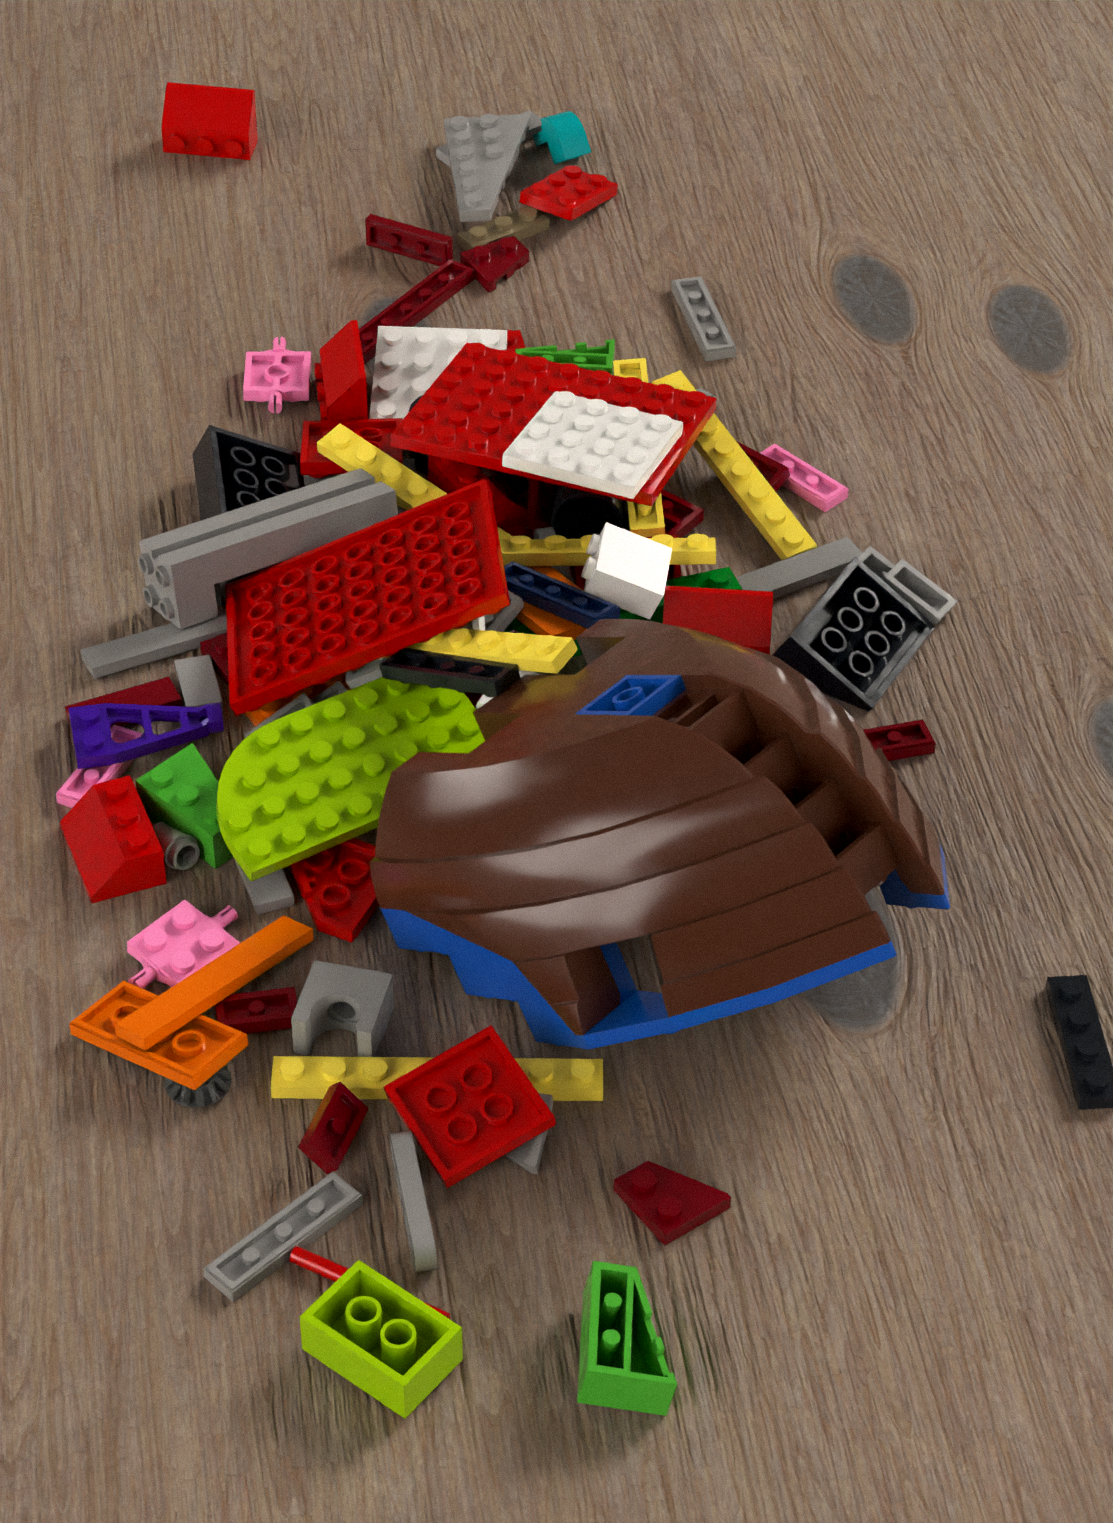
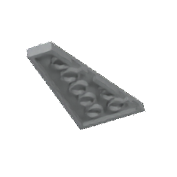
[444,114,531,222]

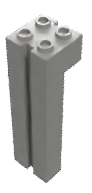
[138,468,398,629]

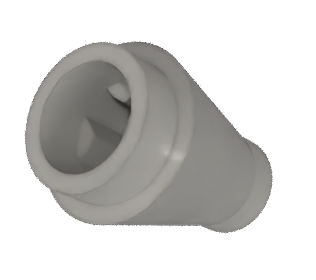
[153,822,200,870]

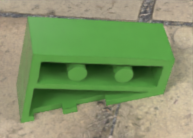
[515,339,615,375]
[135,743,233,869]
[577,1261,677,1416]

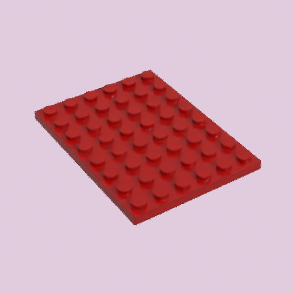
[391,343,717,506]
[225,479,510,716]

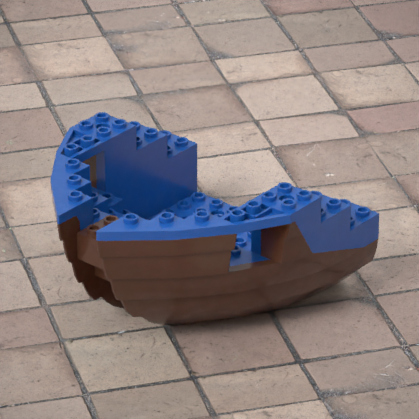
[370,619,950,1050]

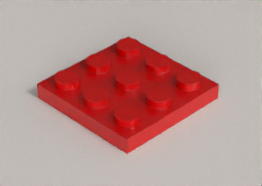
[300,418,403,478]
[383,1025,556,1188]

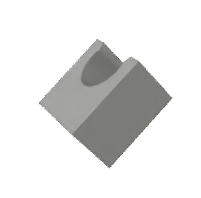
[291,960,394,1057]

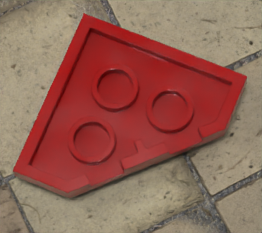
[289,838,379,943]

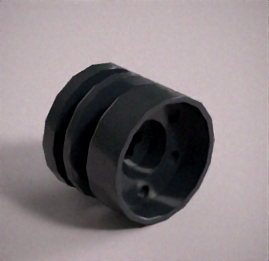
[551,484,624,539]

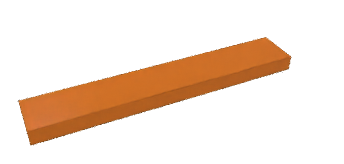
[115,915,314,1051]

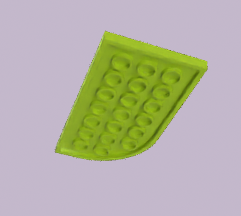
[216,677,485,882]

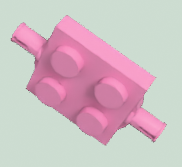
[243,337,311,414]
[127,899,240,989]

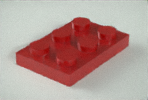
[519,165,618,221]

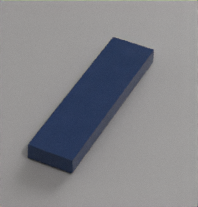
[504,561,620,629]

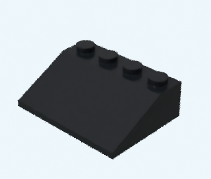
[192,425,305,520]
[772,557,935,712]

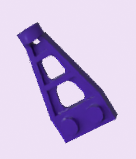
[68,702,224,769]

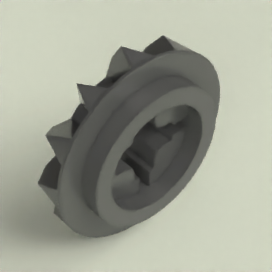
[164,1065,231,1108]

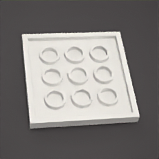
[369,326,508,419]
[502,391,683,499]

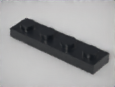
[379,648,521,697]
[1045,975,1113,1110]

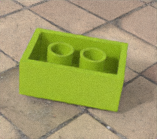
[300,1259,463,1419]

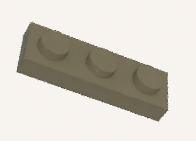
[457,206,550,251]

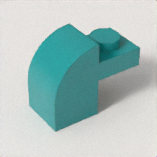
[532,111,591,165]

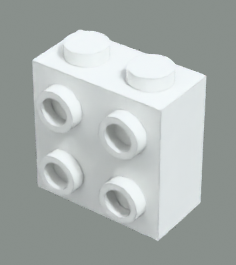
[581,522,672,619]

